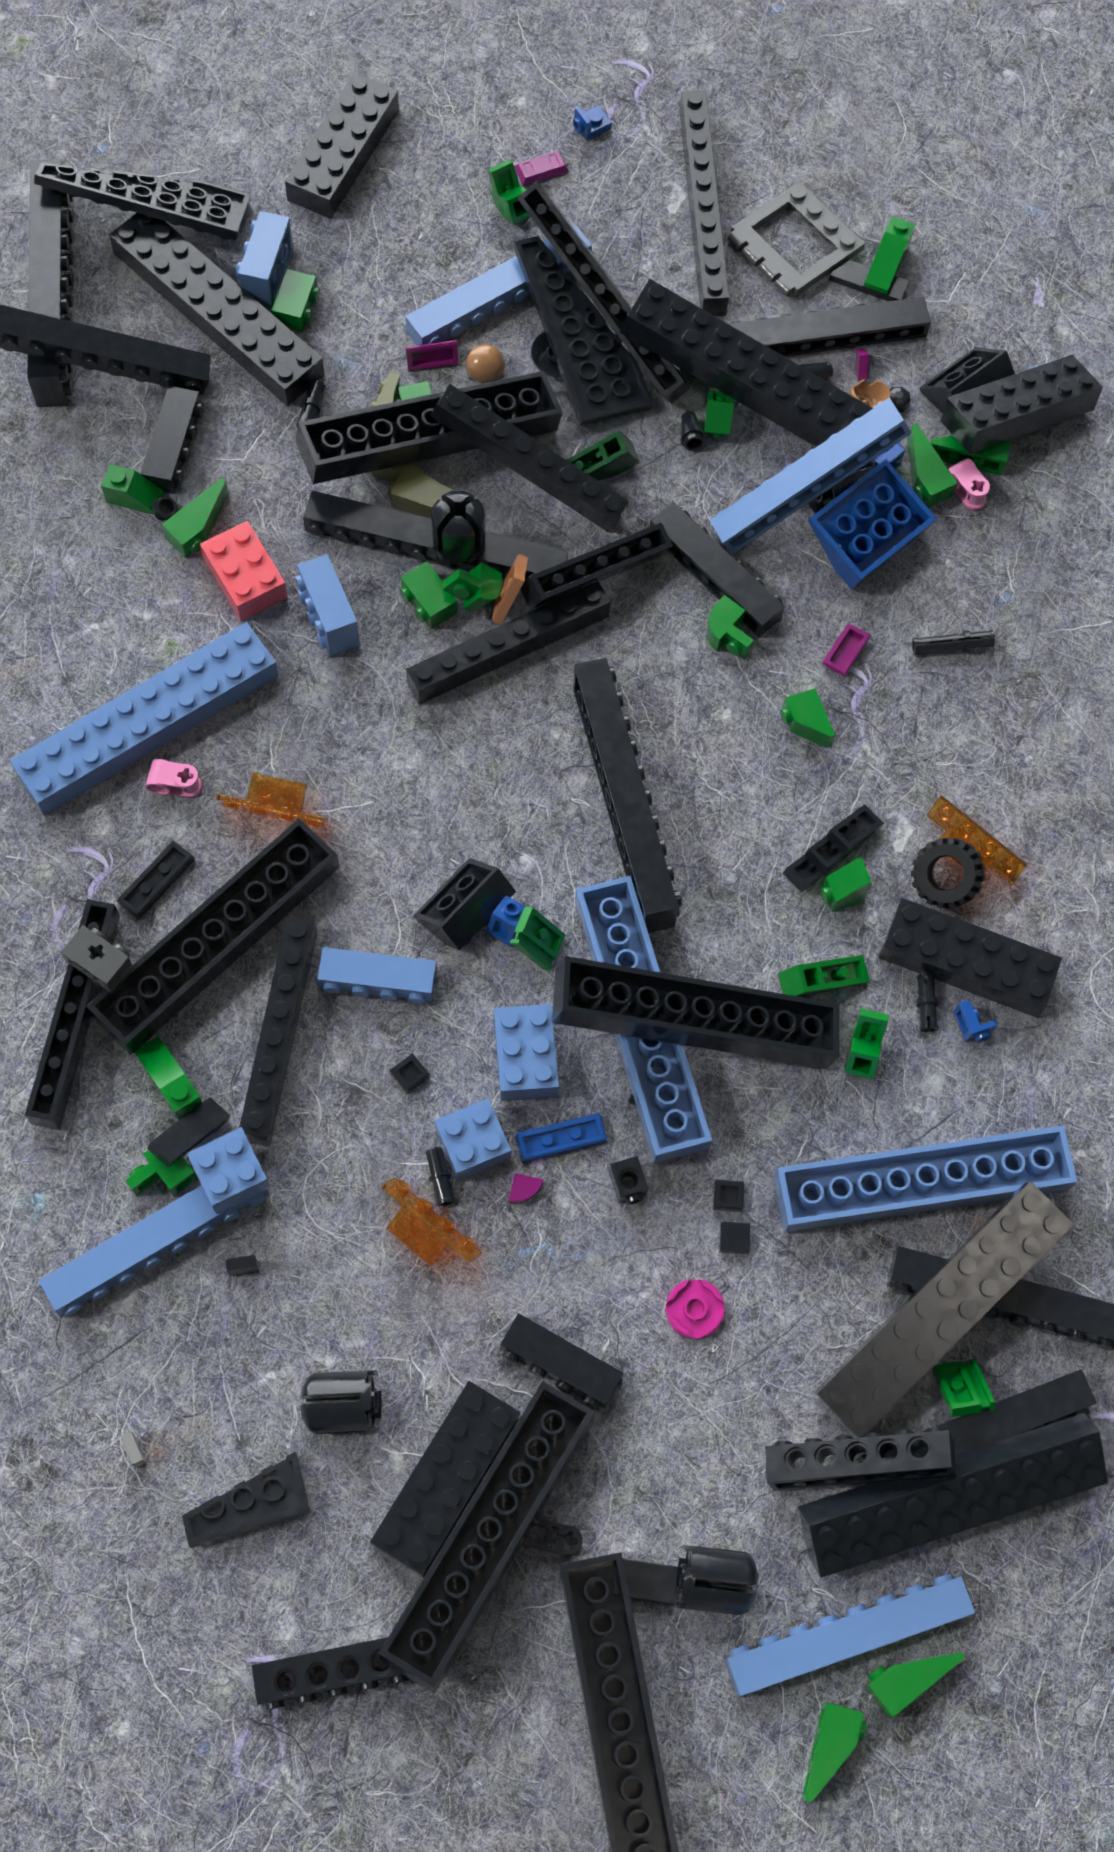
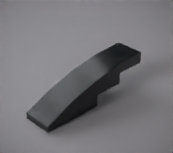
[783,804,884,893]

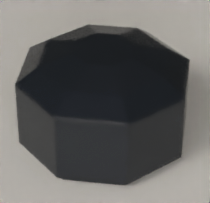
[890,386,911,413]

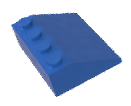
[808,459,937,590]

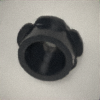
[152,496,178,521]

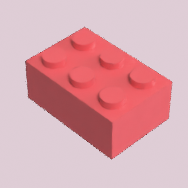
[200,521,288,621]

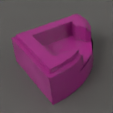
[856,349,870,381]
[508,1173,543,1204]

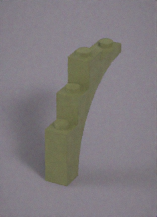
[370,371,456,519]

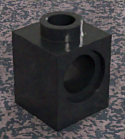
[608,1156,648,1205]

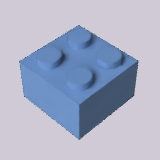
[434,1098,511,1181]
[187,1127,270,1214]

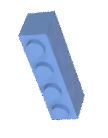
[318,947,437,1004]

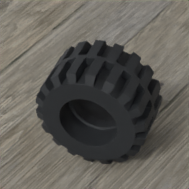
[911,838,986,908]

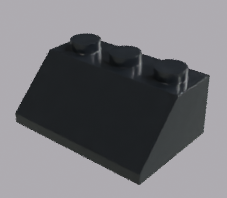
[919,347,1015,414]
[413,858,516,951]

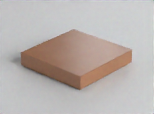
[492,554,528,625]

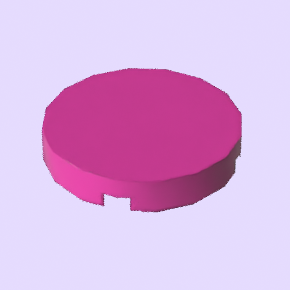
[665,1279,725,1340]

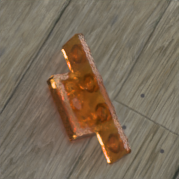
[216,772,329,827]
[927,796,1027,883]
[381,1178,482,1266]

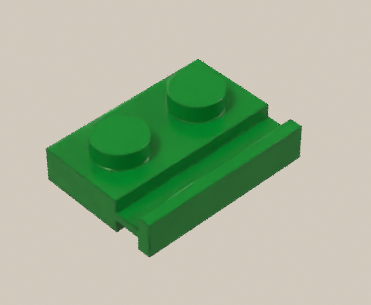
[510,907,566,970]
[933,1359,995,1417]

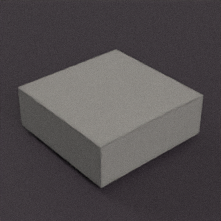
[120,1432,147,1468]

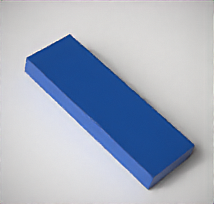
[515,1113,607,1163]

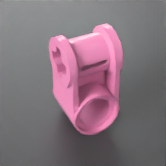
[948,458,990,510]
[146,759,202,798]

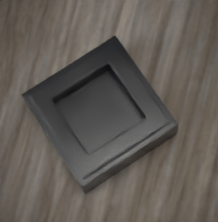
[389,1053,430,1094]
[713,1179,744,1212]
[719,1222,750,1254]
[226,1255,259,1276]

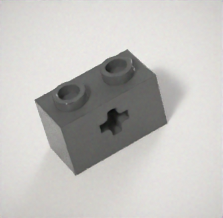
[61,925,133,993]

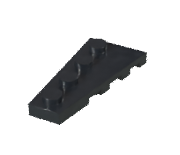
[182,1451,311,1548]

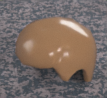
[465,344,505,383]
[849,379,891,408]

